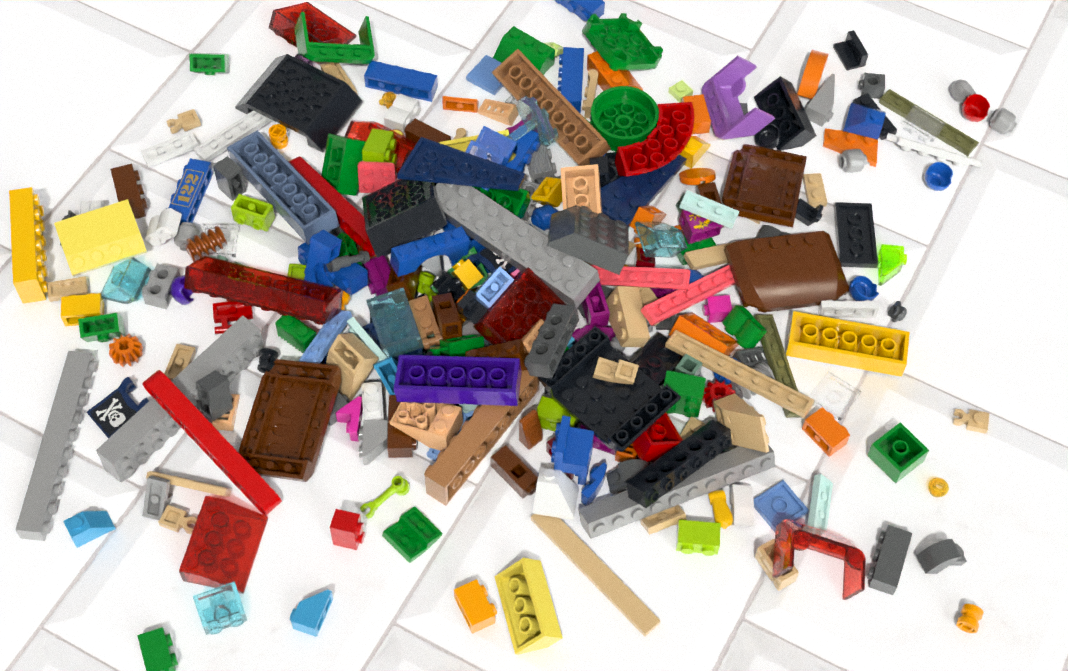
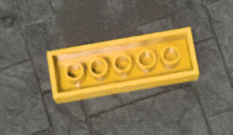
[9,187,48,304]
[786,311,910,377]

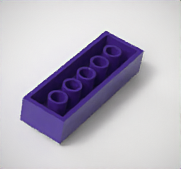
[394,355,522,406]

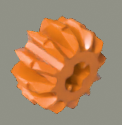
[109,333,143,367]

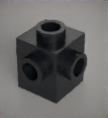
[432,272,465,303]

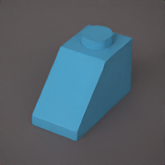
[373,356,398,395]
[63,511,116,548]
[290,590,333,637]

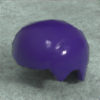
[170,274,195,305]

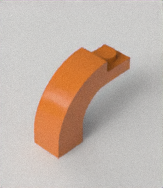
[797,49,829,99]

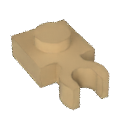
[166,109,201,134]
[952,409,989,434]
[158,505,199,534]

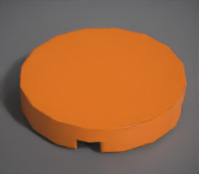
[679,168,716,185]

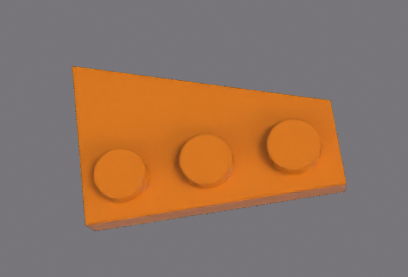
[823,128,878,167]

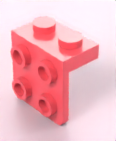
[358,161,398,193]

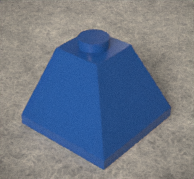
[843,103,886,140]

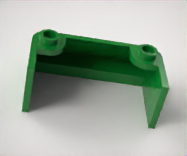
[295,12,375,64]

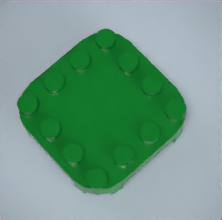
[582,13,664,71]

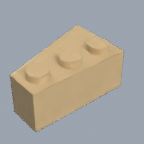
[606,286,650,347]

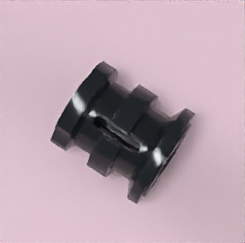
[257,348,279,373]

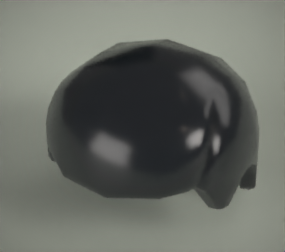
[755,123,782,149]

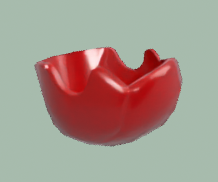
[962,93,990,122]

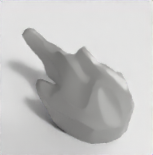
[950,79,976,103]

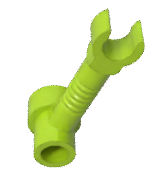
[416,271,437,302]
[360,476,410,519]

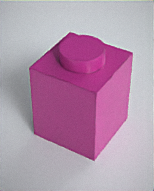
[702,295,732,323]

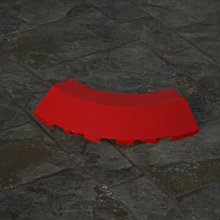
[615,102,695,176]

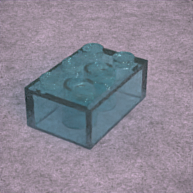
[366,288,424,358]

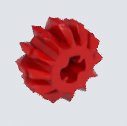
[702,379,736,413]

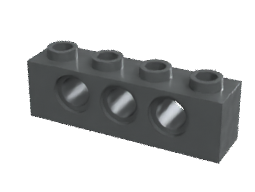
[525,304,579,379]

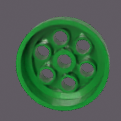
[590,86,659,152]

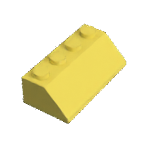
[494,557,563,655]

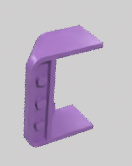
[702,55,775,140]

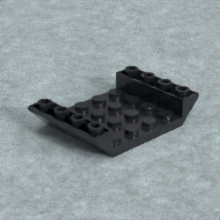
[235,54,363,153]
[362,179,447,258]
[538,326,681,452]

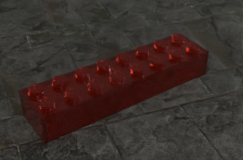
[184,256,343,325]

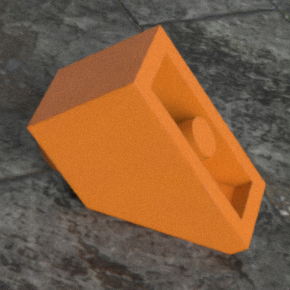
[630,205,667,236]

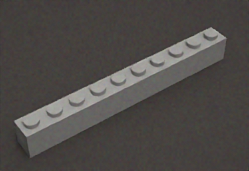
[15,351,97,541]
[578,445,775,539]

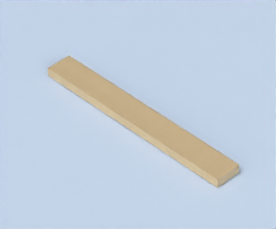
[665,330,815,418]
[531,514,661,637]

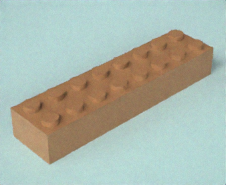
[492,49,611,166]
[424,370,540,506]

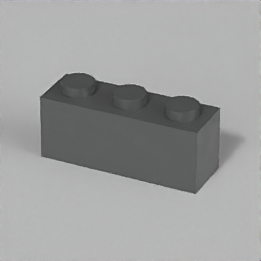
[867,525,913,596]

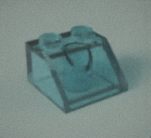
[635,221,687,258]
[101,257,151,305]
[193,582,248,635]

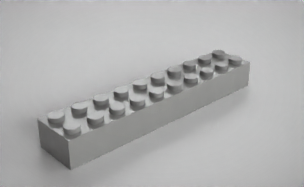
[435,183,600,309]
[96,316,264,483]

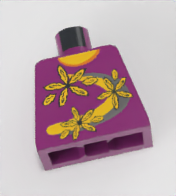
[679,209,723,244]

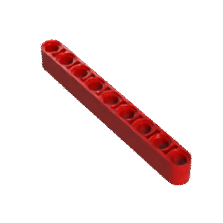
[288,156,375,257]
[142,370,282,516]

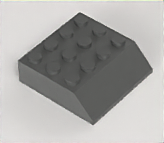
[547,205,629,275]

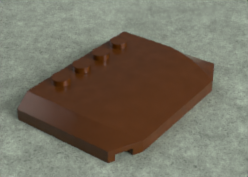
[722,144,807,228]
[724,231,849,313]
[238,359,341,482]

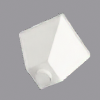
[532,467,579,520]

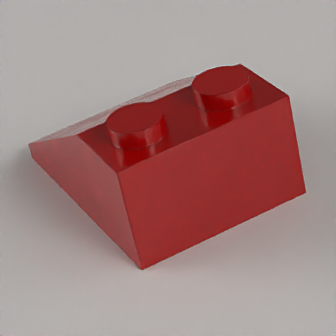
[632,413,683,462]

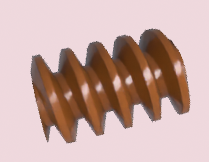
[184,226,227,262]

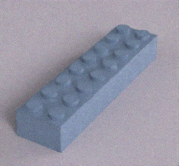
[227,130,339,244]

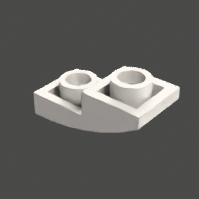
[730,484,754,527]

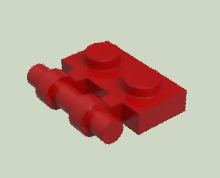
[212,299,254,334]

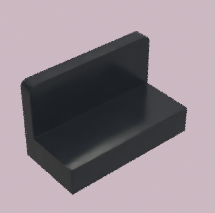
[833,30,869,71]

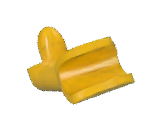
[708,490,733,529]

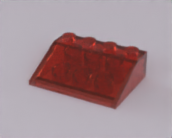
[268,2,357,62]
[473,267,566,345]
[179,496,269,594]

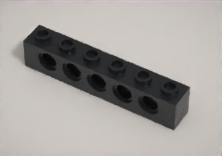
[626,419,732,508]

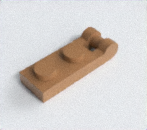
[408,295,442,350]

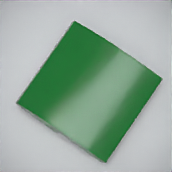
[382,506,443,563]

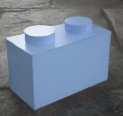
[475,267,514,309]

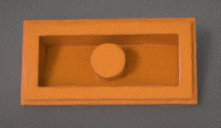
[442,96,479,113]

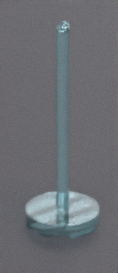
[506,95,558,147]

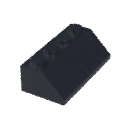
[754,76,817,151]

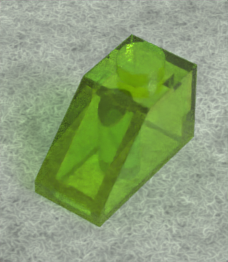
[878,244,907,286]

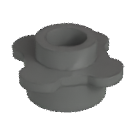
[888,301,907,323]

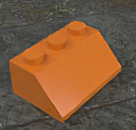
[587,51,643,91]
[669,312,739,356]

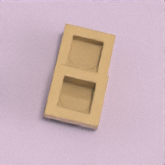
[593,357,639,384]

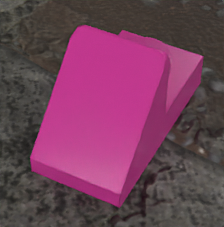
[336,397,363,442]

